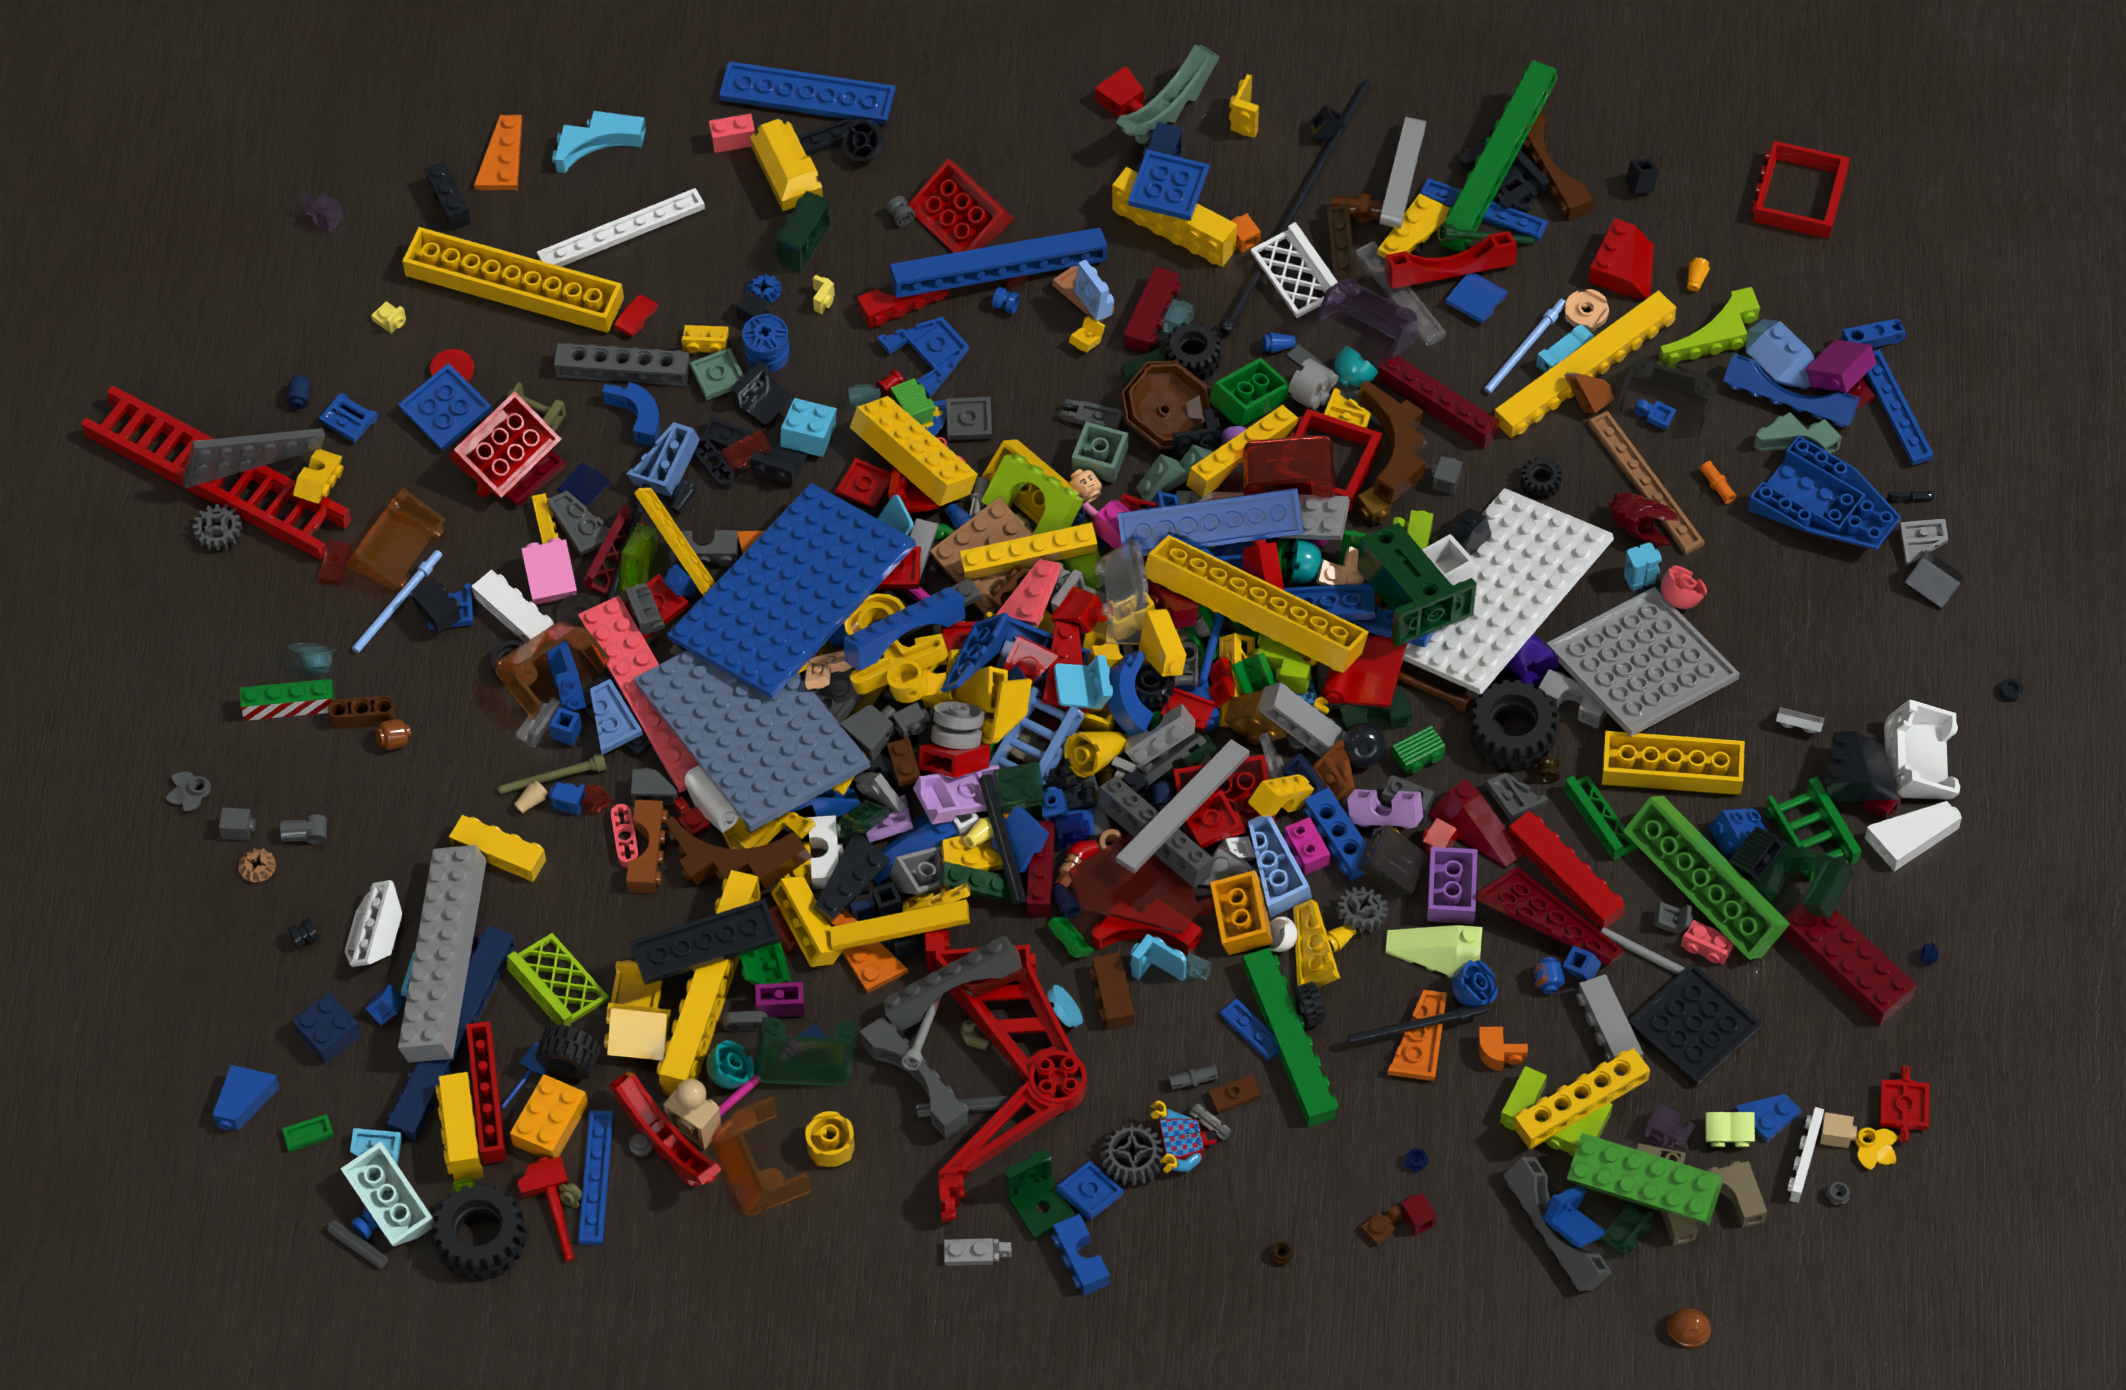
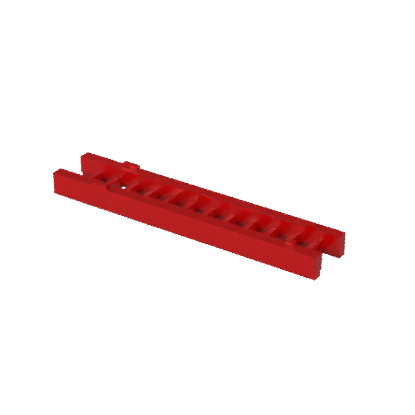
[81,385,351,560]

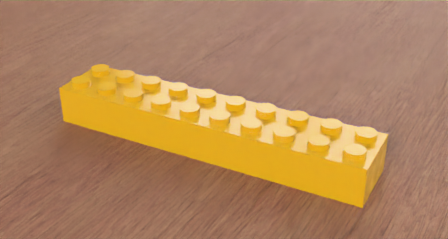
[402,227,624,333]
[1142,535,1369,673]
[657,870,761,1096]

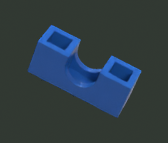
[1051,1214,1110,1296]

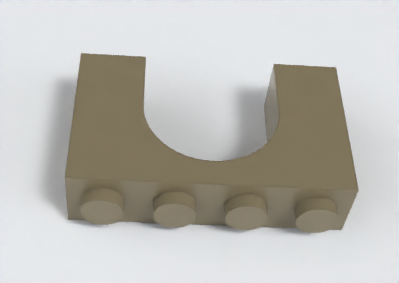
[1661,1161,1767,1246]

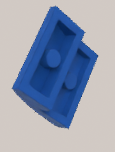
[1445,273,1508,324]
[991,806,1049,873]

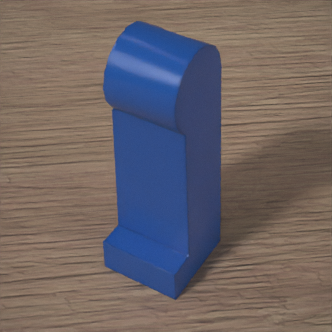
[1840,319,1907,348]

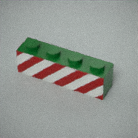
[240,679,335,721]

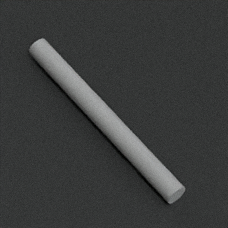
[1601,927,1686,975]

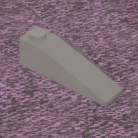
[890,846,943,895]

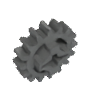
[192,504,243,551]
[1336,887,1388,933]

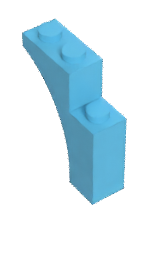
[552,111,646,173]

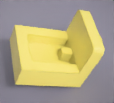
[813,275,835,314]

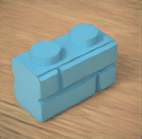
[1623,542,1662,591]

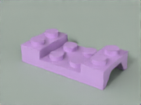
[913,765,1017,824]

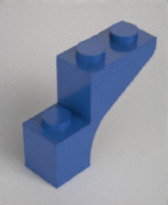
[790,787,862,817]

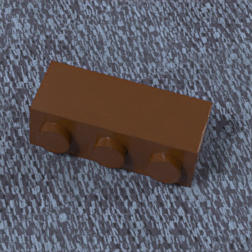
[1089,952,1135,1030]

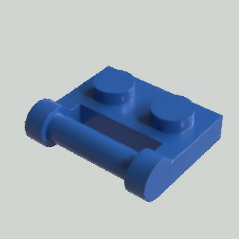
[319,393,379,443]

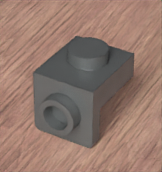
[1653,902,1692,935]

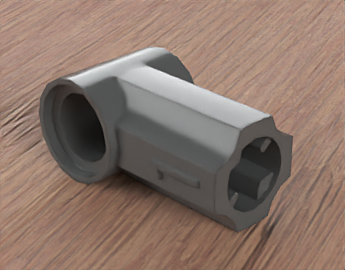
[280,814,327,845]

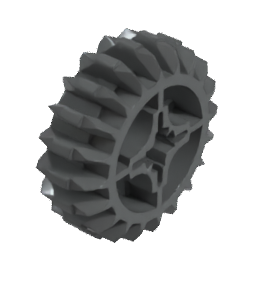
[1100,1123,1165,1186]

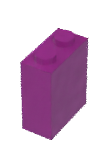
[1806,339,1876,393]

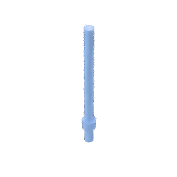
[1484,299,1566,394]
[352,550,443,653]

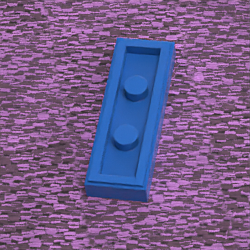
[1219,998,1281,1062]

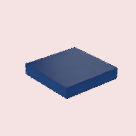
[1056,1160,1124,1221]

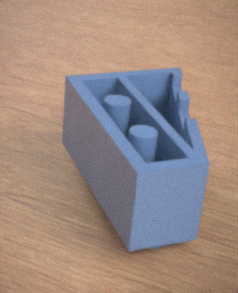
[627,422,700,498]

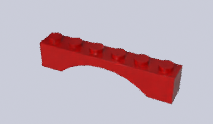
[1385,231,1517,289]

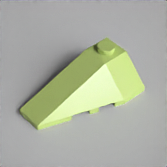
[1386,925,1482,979]

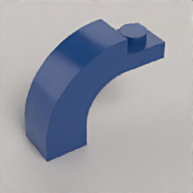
[602,382,661,447]
[1108,650,1153,736]

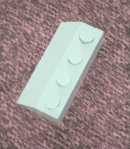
[341,1142,434,1247]

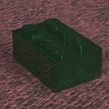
[775,191,832,273]

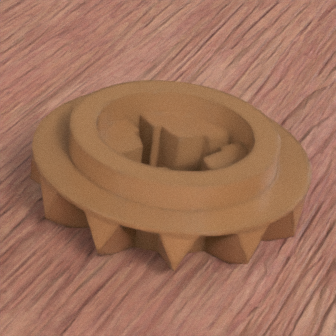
[238,848,276,883]

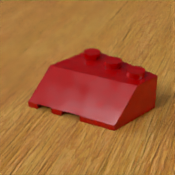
[1589,218,1654,302]

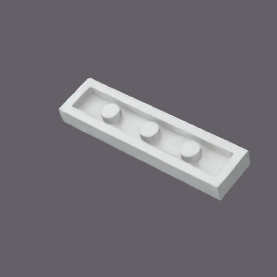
[1787,1107,1824,1203]

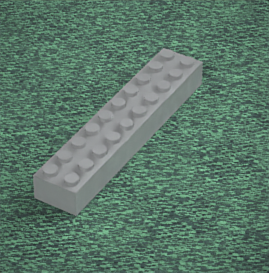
[398,845,487,1063]

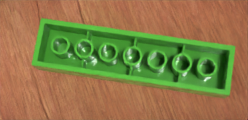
[1623,796,1790,959]

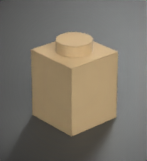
[1820,1112,1857,1148]

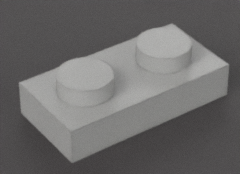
[1776,707,1825,733]

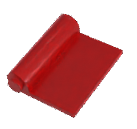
[1322,636,1408,708]

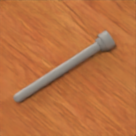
[902,994,943,1070]

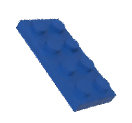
[1284,583,1375,621]

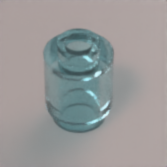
[849,383,881,407]

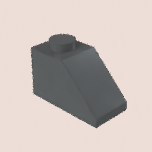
[631,768,679,805]

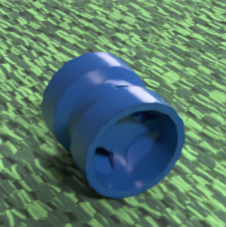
[992,287,1020,314]
[350,1207,380,1240]

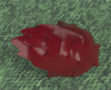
[1608,491,1677,546]

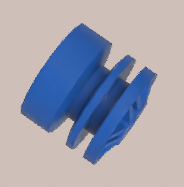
[742,314,790,373]

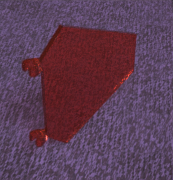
[1069,834,1215,934]

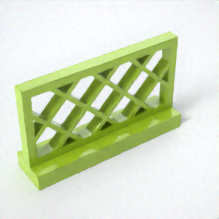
[507,933,609,1026]

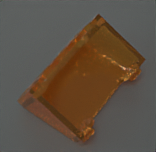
[344,487,446,590]

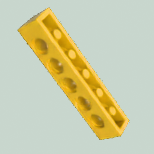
[1514,1048,1650,1149]

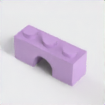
[1347,789,1423,829]

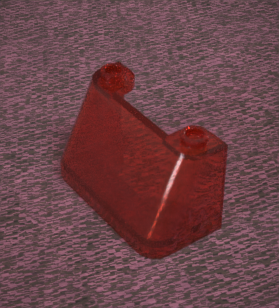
[1243,435,1336,498]

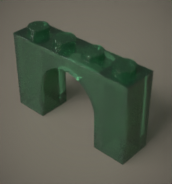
[1747,841,1855,919]

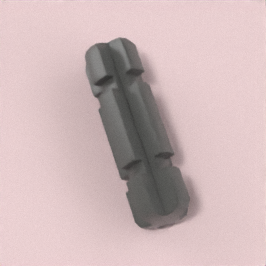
[1189,1104,1231,1140]

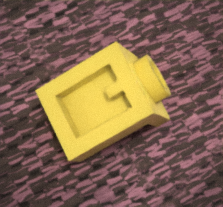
[371,301,406,334]

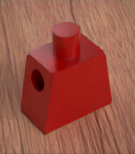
[1095,66,1144,117]
[1050,586,1108,634]

